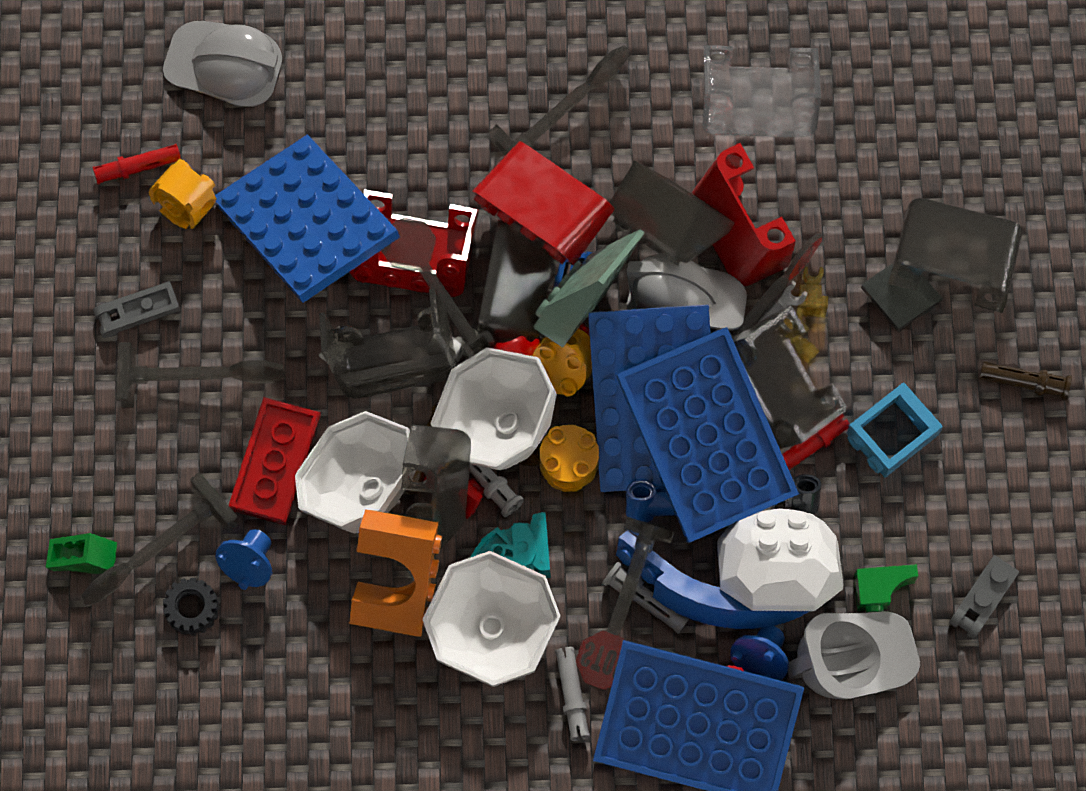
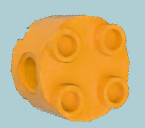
[149,159,216,229]
[532,329,592,396]
[540,425,599,492]

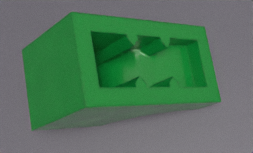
[46,533,117,574]
[853,564,918,613]

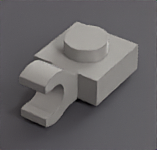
[759,281,808,330]

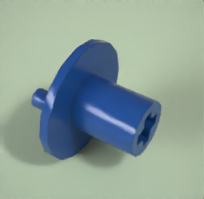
[215,529,272,590]
[730,626,789,680]

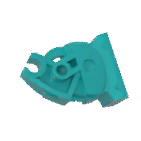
[470,512,551,578]

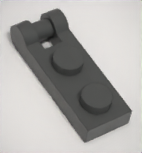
[93,281,181,338]
[949,555,1020,640]

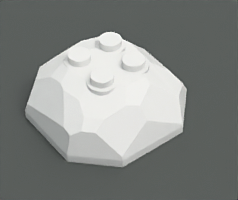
[430,348,557,470]
[295,411,417,534]
[717,509,843,611]
[422,551,561,687]

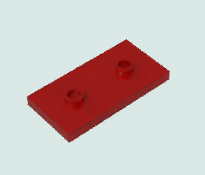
[228,397,321,525]

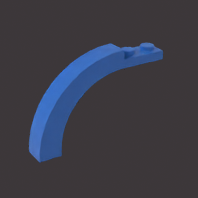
[616,531,810,629]

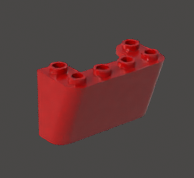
[472,141,615,266]
[689,143,796,286]
[349,190,479,297]

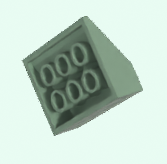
[533,229,645,348]

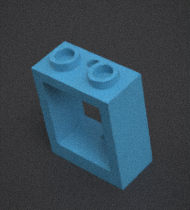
[846,382,943,478]

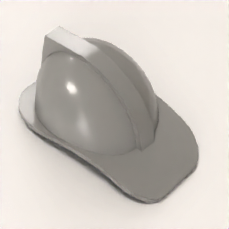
[163,21,282,107]
[627,253,747,331]
[788,611,920,699]

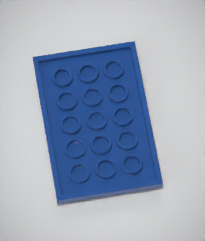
[215,134,400,303]
[588,304,711,492]
[615,327,799,543]
[593,640,804,791]

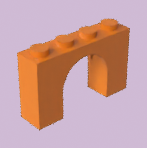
[349,509,442,637]

